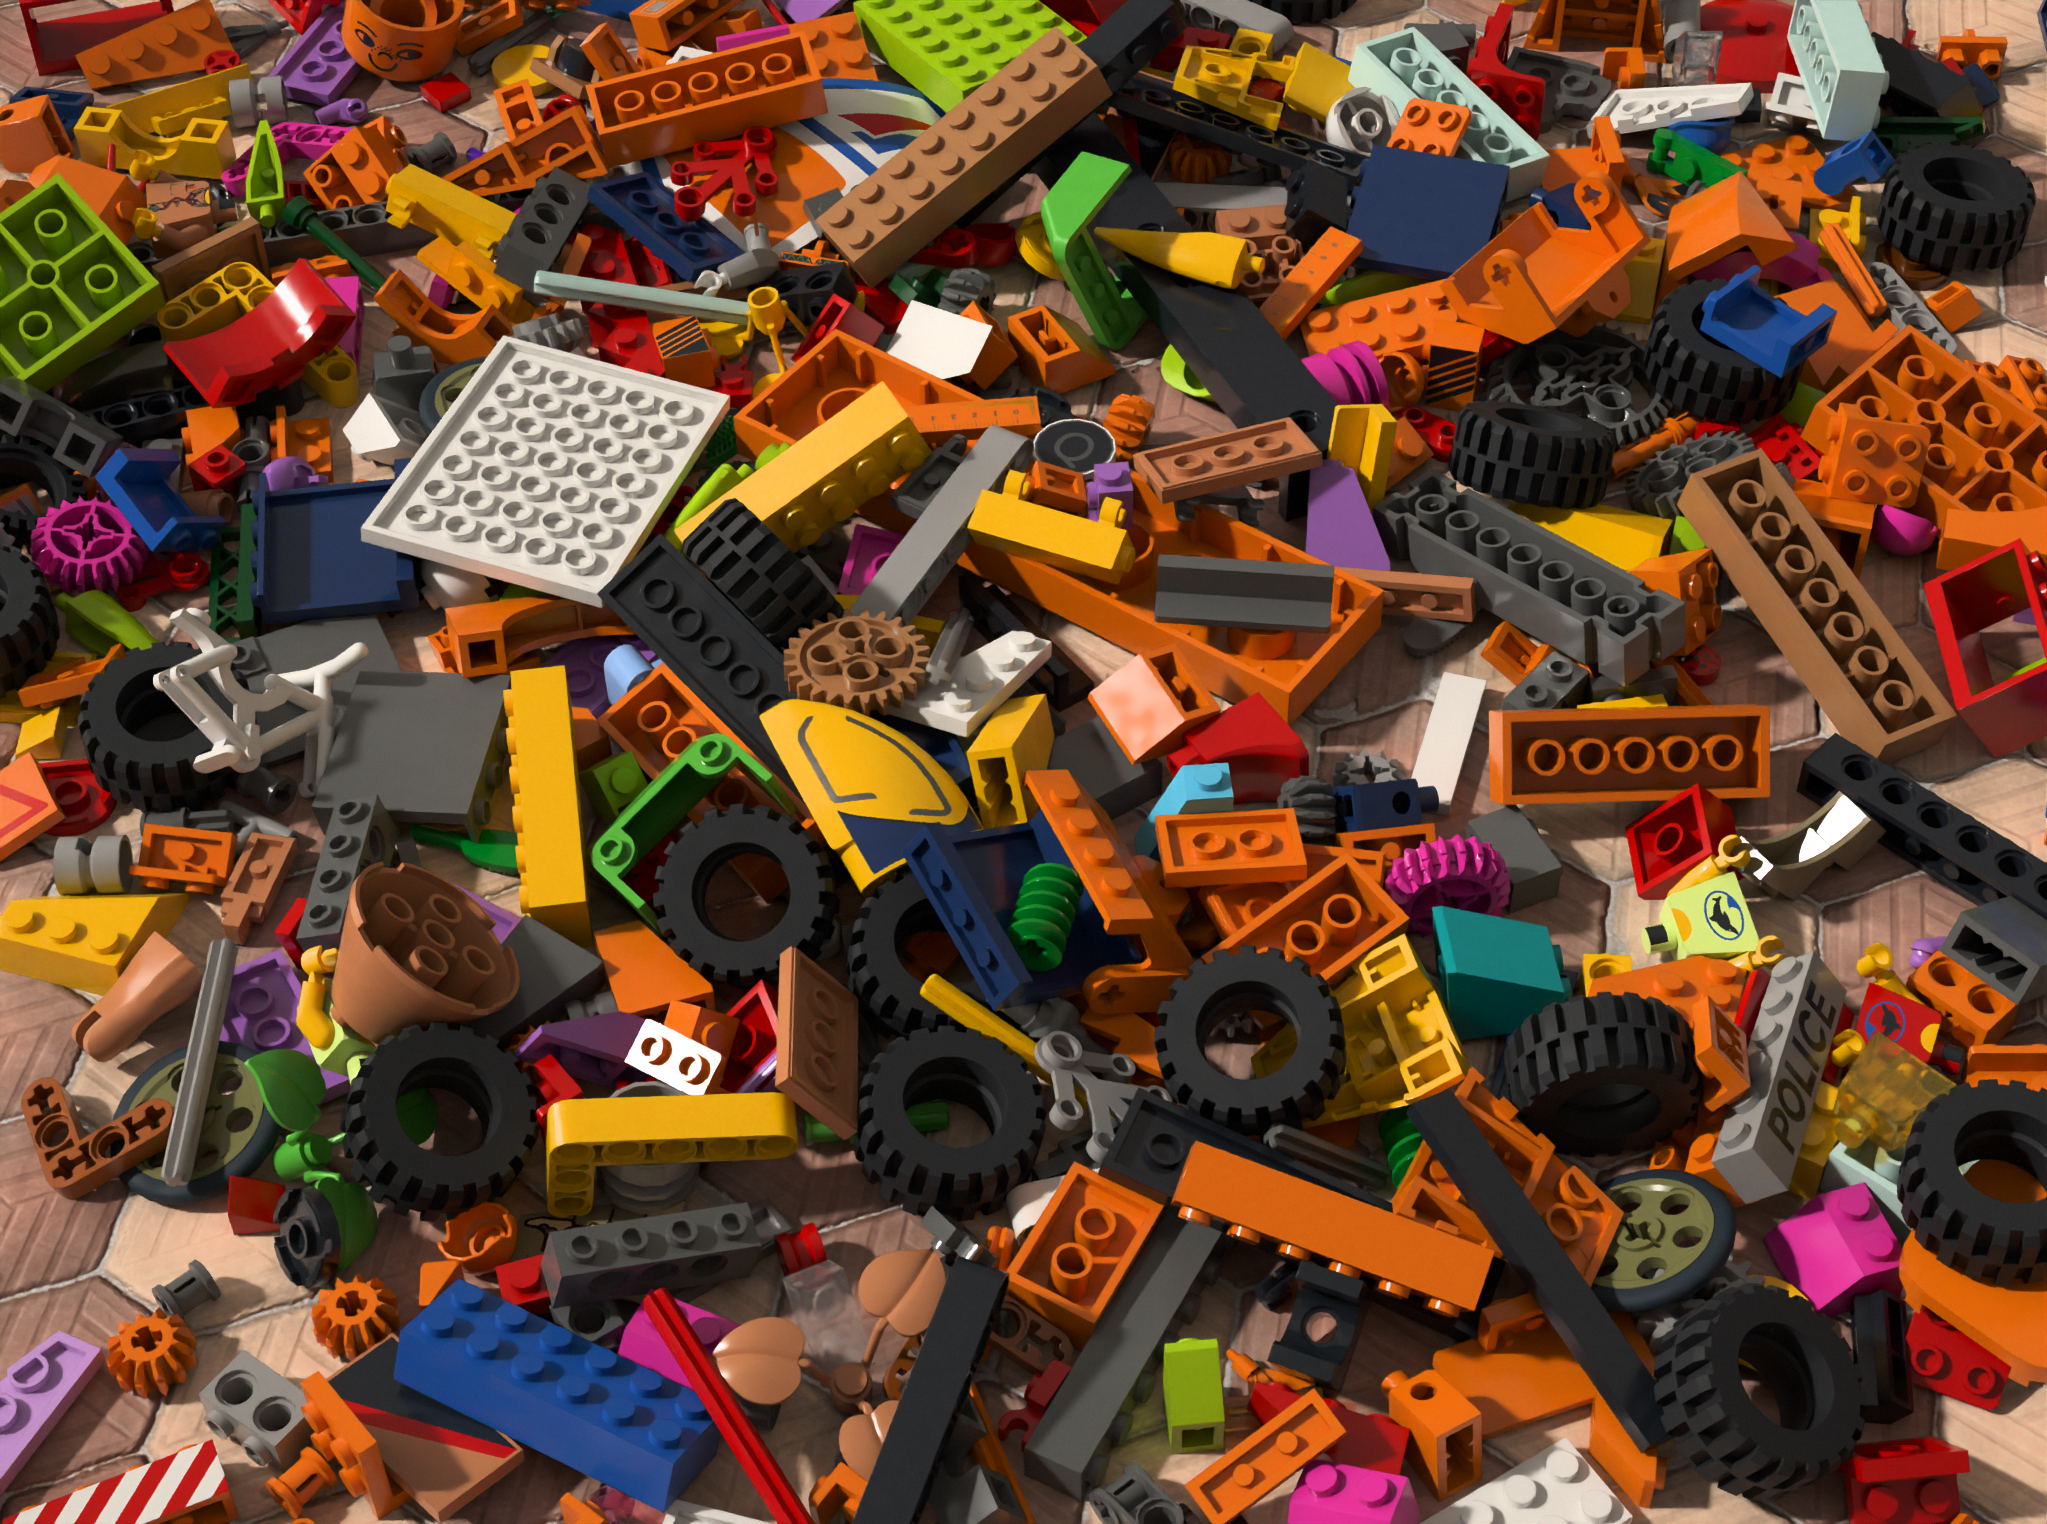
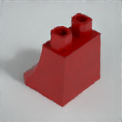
[1167,692,1309,805]

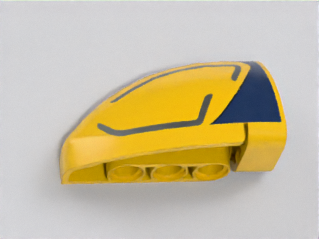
[759,699,985,898]

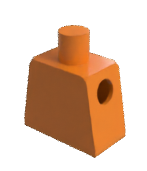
[0,94,75,173]
[1380,1369,1482,1502]

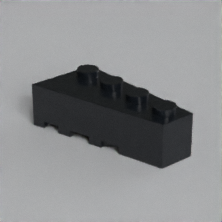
[1871,32,1990,148]

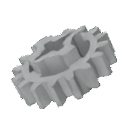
[496,313,585,352]

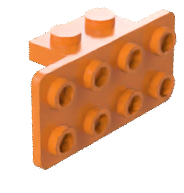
[1432,1293,1657,1440]

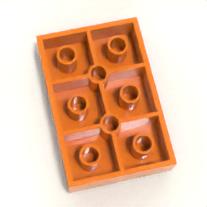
[1800,324,2047,539]

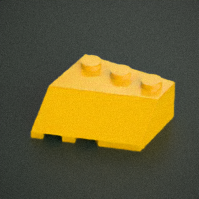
[0,893,191,996]

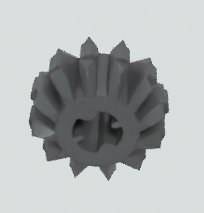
[938,268,996,315]
[1277,776,1337,846]

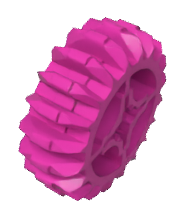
[30,495,148,595]
[1384,834,1511,938]

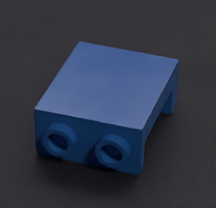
[1700,265,1837,378]
[95,448,228,552]

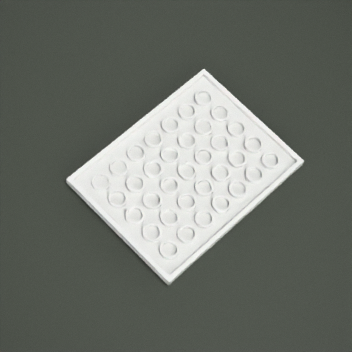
[361,335,730,608]

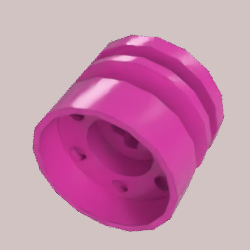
[1300,340,1390,411]

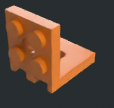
[300,1371,412,1520]

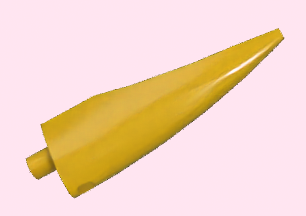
[1094,227,1265,289]

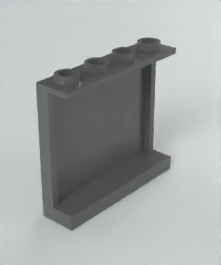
[311,670,511,842]

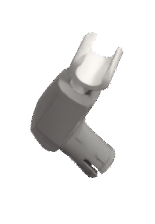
[693,223,779,297]

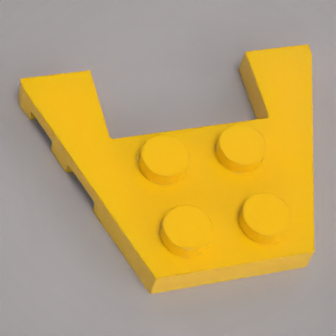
[1173,45,1297,131]

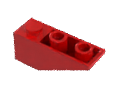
[1247,1381,1410,1475]

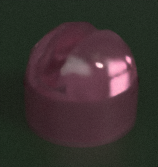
[588,1485,635,1524]

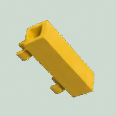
[385,163,517,261]
[967,469,1136,585]

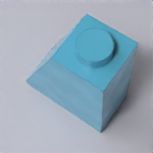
[1135,763,1234,863]

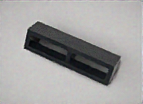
[1850,1289,1914,1425]

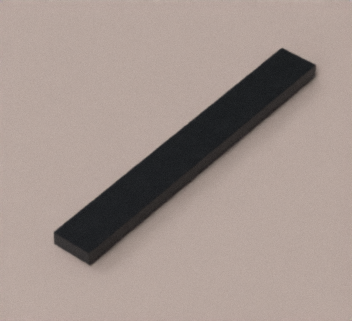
[1406,1089,1675,1454]

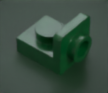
[888,268,948,308]

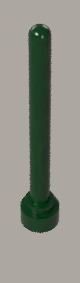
[282,195,387,291]

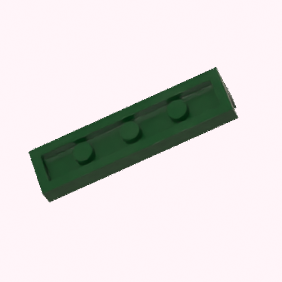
[208,503,262,643]

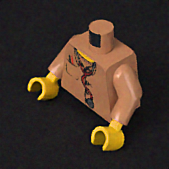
[129,149,239,259]

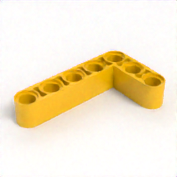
[157,262,360,408]
[545,1092,799,1218]

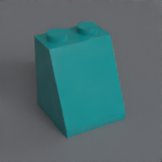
[1432,906,1572,1040]

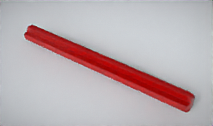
[643,1288,815,1524]

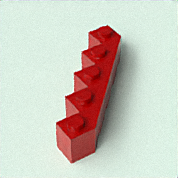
[568,222,666,378]

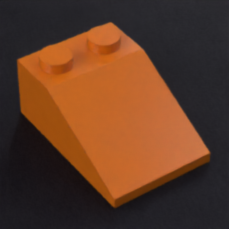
[1006,1161,1164,1350]

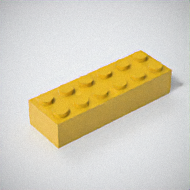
[673,381,933,553]
[503,665,594,948]

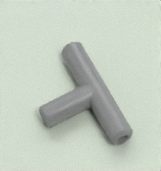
[218,800,299,859]

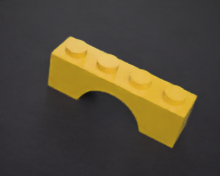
[74,106,236,179]

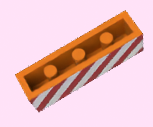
[2,1440,240,1524]

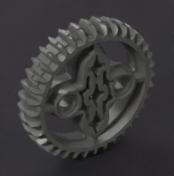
[1485,323,1675,452]

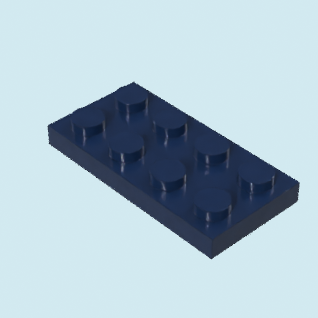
[587,172,746,282]

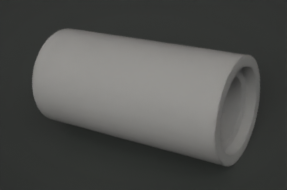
[1664,0,1701,65]

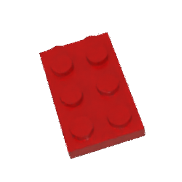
[1467,3,1546,141]

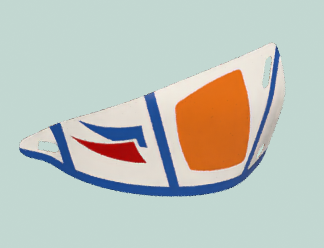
[612,78,947,283]

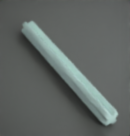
[534,270,750,326]

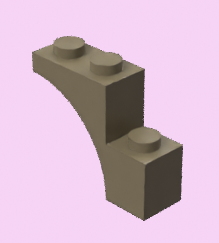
[1731,791,1886,901]

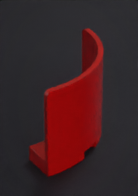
[163,258,357,408]

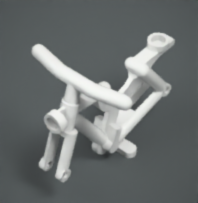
[153,608,369,798]

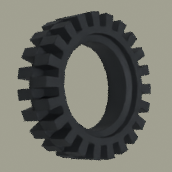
[0,434,86,555]

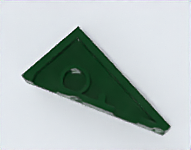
[1845,117,1986,167]

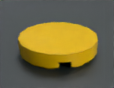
[491,44,556,97]
[1015,213,1065,281]

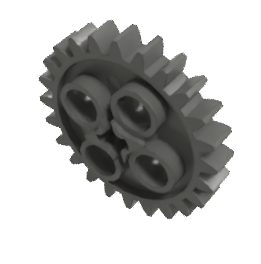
[1624,431,1756,518]

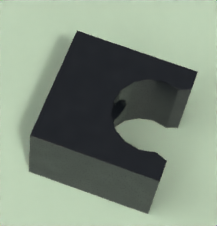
[1267,1260,1374,1393]

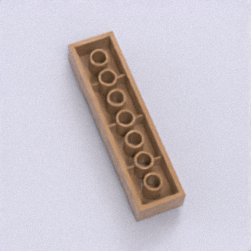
[815,26,1112,289]
[1677,448,1957,765]

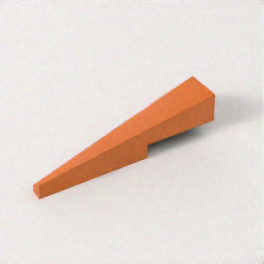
[442,105,610,197]

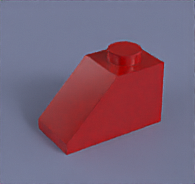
[790,293,885,363]

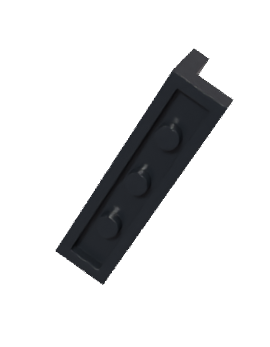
[958,571,1094,713]

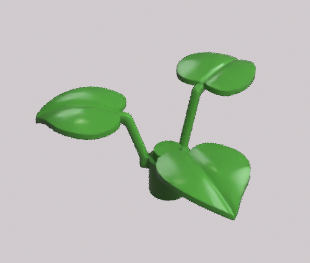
[244,1049,438,1271]

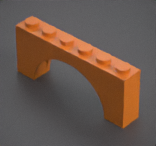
[445,594,636,678]

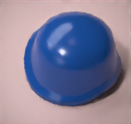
[1668,117,1735,155]

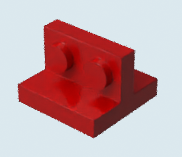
[1837,1436,1970,1524]

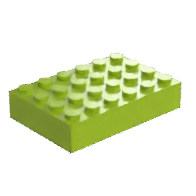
[853,0,1087,113]
[0,173,166,393]

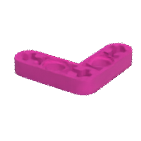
[221,122,352,197]

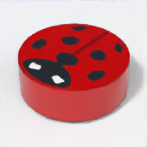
[1677,644,1721,686]

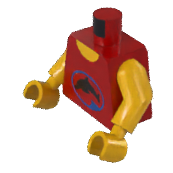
[1831,943,1964,1094]

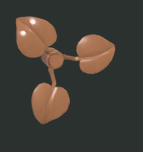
[711,1249,946,1482]

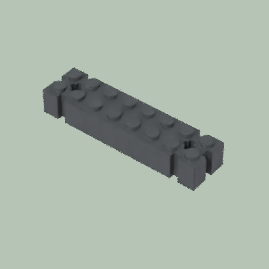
[1372,469,1686,687]

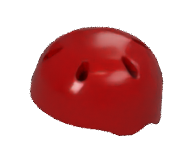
[964,222,1018,268]

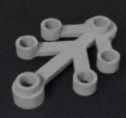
[1034,1031,1172,1163]

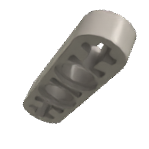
[1865,262,1957,356]

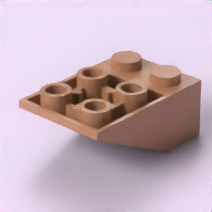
[1214,204,1304,302]

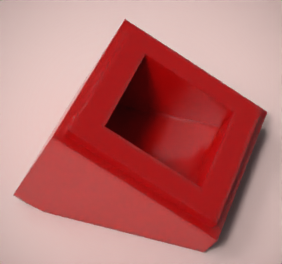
[228,1175,286,1235]

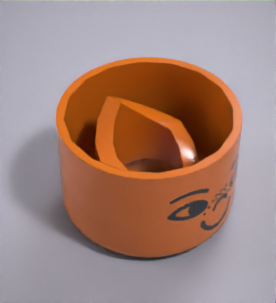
[341,0,465,82]

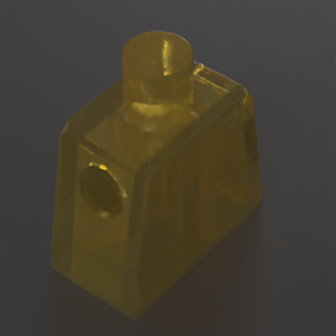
[1833,1031,1957,1151]

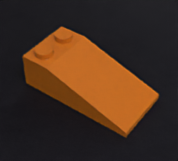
[1201,851,1410,1030]

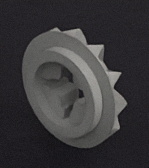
[1333,748,1405,787]

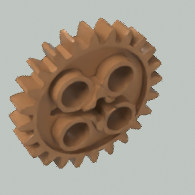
[783,609,930,717]

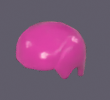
[1871,504,1937,556]

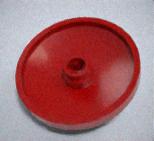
[1687,0,1801,93]

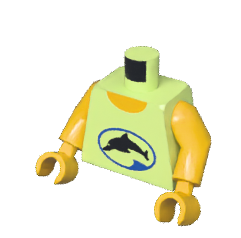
[1641,835,1786,979]
[296,945,377,1087]

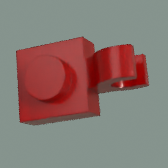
[998,1358,1072,1452]

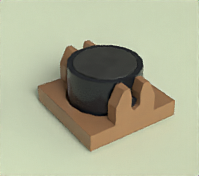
[530,34,604,100]

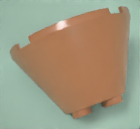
[330,862,520,1048]

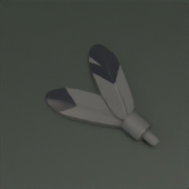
[224,19,289,59]

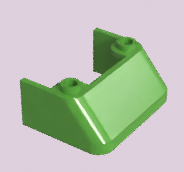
[1041,151,1149,350]
[585,733,798,941]

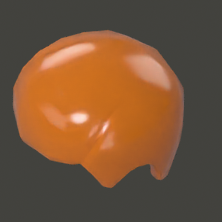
[1378,351,1425,413]
[438,1201,518,1276]

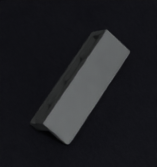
[1154,554,1335,634]

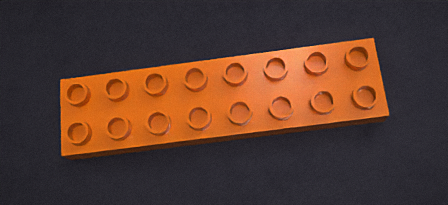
[734,329,1384,726]

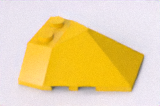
[1250,934,1471,1129]

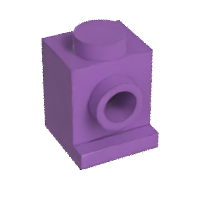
[1086,462,1133,529]

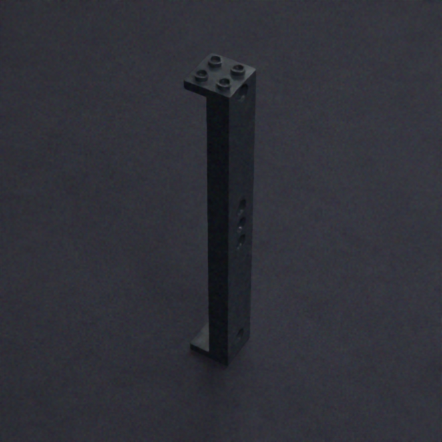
[1032,111,1337,522]

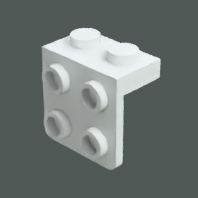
[1763,72,1822,137]

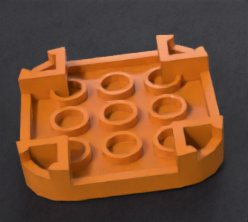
[1898,1159,2047,1387]

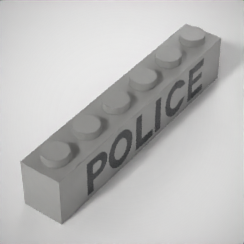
[1711,951,1847,1204]

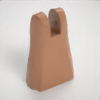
[71,931,203,1062]

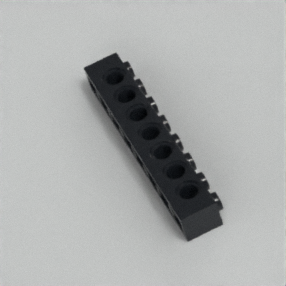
[1796,733,2047,920]

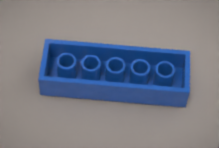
[393,1278,721,1513]

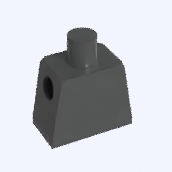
[372,335,450,412]

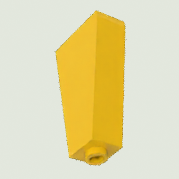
[1508,500,1673,571]
[967,694,1055,829]

